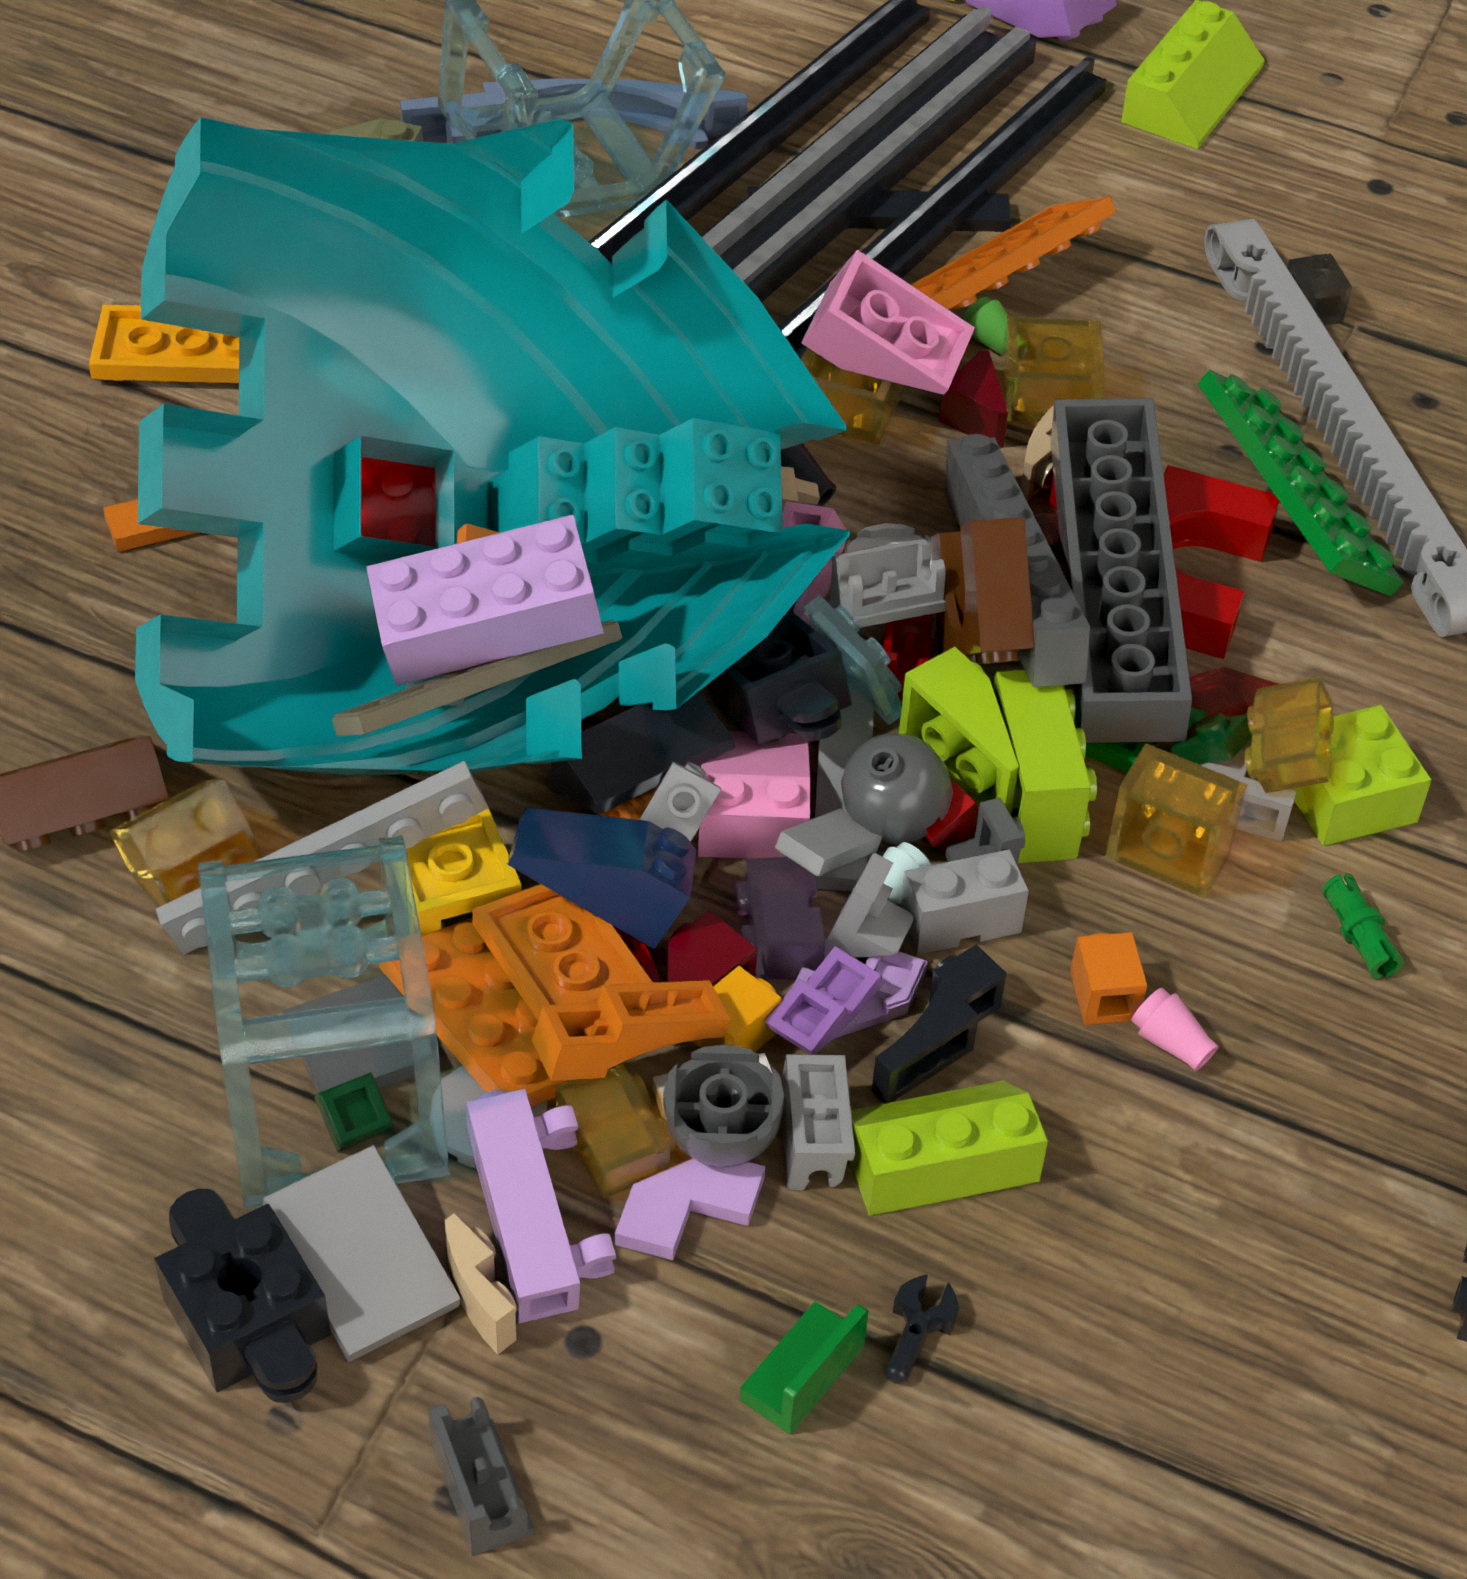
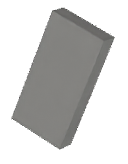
[775,808,882,876]

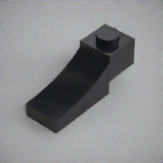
[871,944,1007,1104]

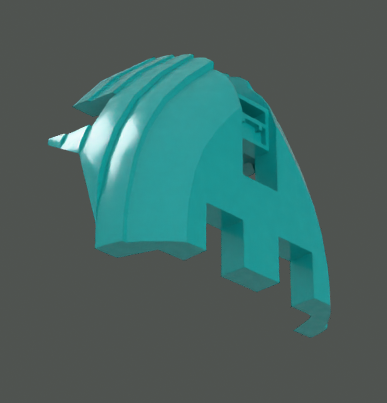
[135,117,849,776]

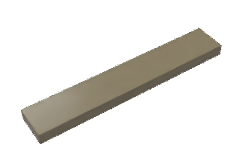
[331,620,623,736]

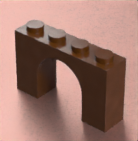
[930,517,1034,666]

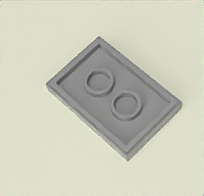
[263,1145,461,1363]

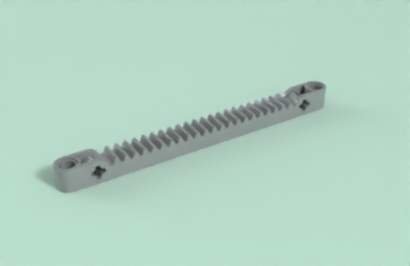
[1204,219,1467,637]

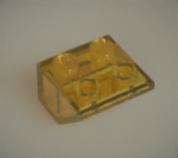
[109,778,264,907]

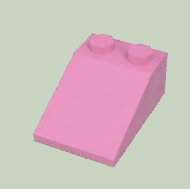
[802,250,975,395]
[698,731,810,860]

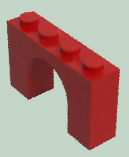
[1163,465,1280,659]

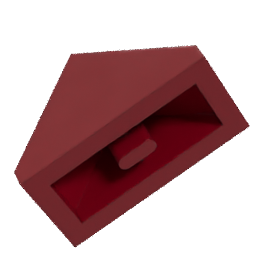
[939,350,1008,448]

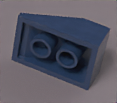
[507,808,697,949]

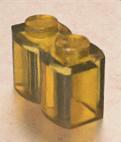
[1245,676,1334,793]
[554,1063,676,1198]

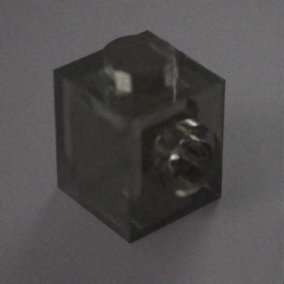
[1287,253,1352,325]

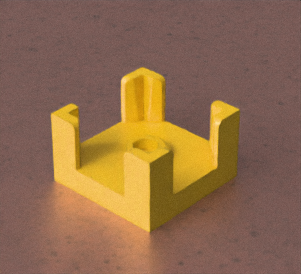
[383,809,522,940]

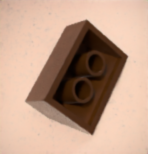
[0,735,169,852]

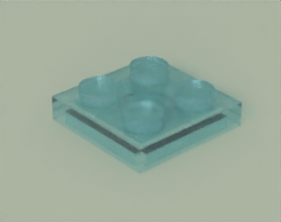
[803,594,902,725]

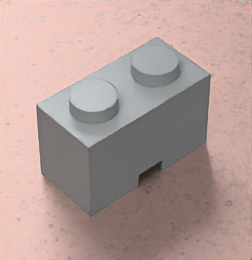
[900,849,1029,955]

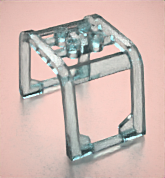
[438,0,726,218]
[199,835,450,1207]

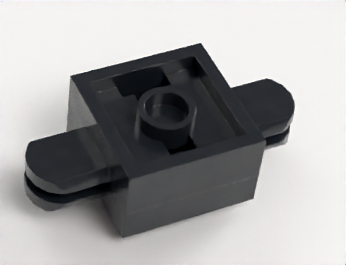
[709,612,852,745]
[154,1189,331,1403]

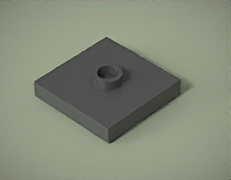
[282,975,435,1093]

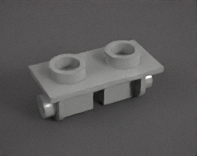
[639,762,722,842]

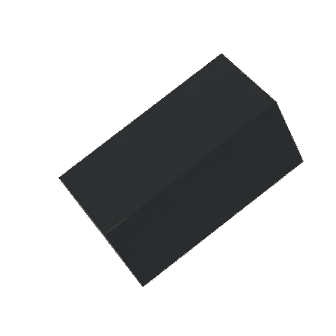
[546,691,735,814]

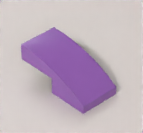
[765,946,883,1055]

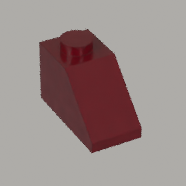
[667,910,757,1046]

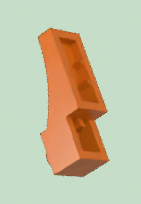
[532,980,731,1081]

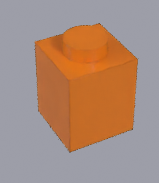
[1070,932,1147,1025]

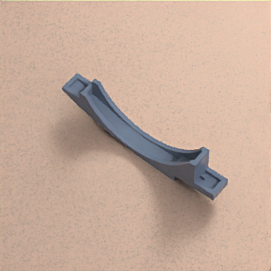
[400,78,748,149]

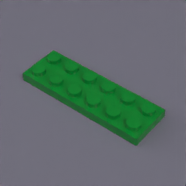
[1197,370,1404,596]

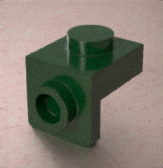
[1171,714,1256,781]

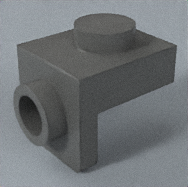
[945,798,1025,866]

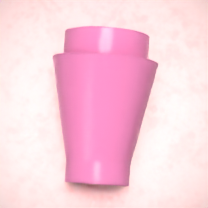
[1131,988,1219,1071]

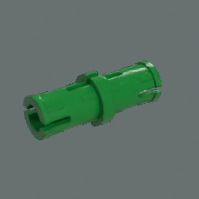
[1322,873,1404,980]

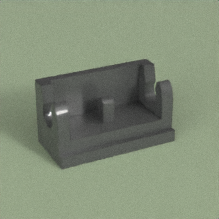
[428,1397,535,1556]

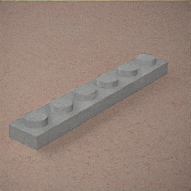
[156,761,489,955]

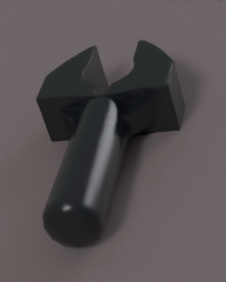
[884,1275,959,1384]

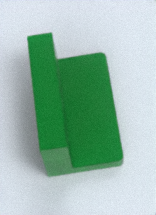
[739,1301,869,1435]

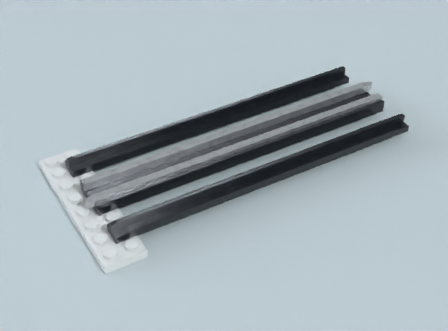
[588,0,1107,367]

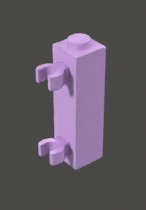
[466,1089,616,1324]

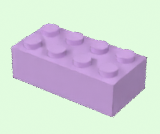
[366,515,604,686]

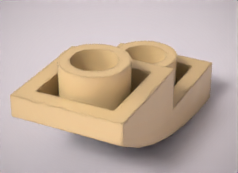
[1020,406,1054,502]
[445,1213,517,1355]

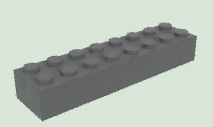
[1051,398,1192,743]

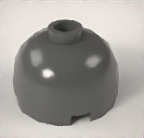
[841,733,953,845]
[663,1044,784,1168]

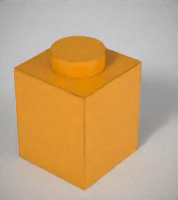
[692,966,781,1052]

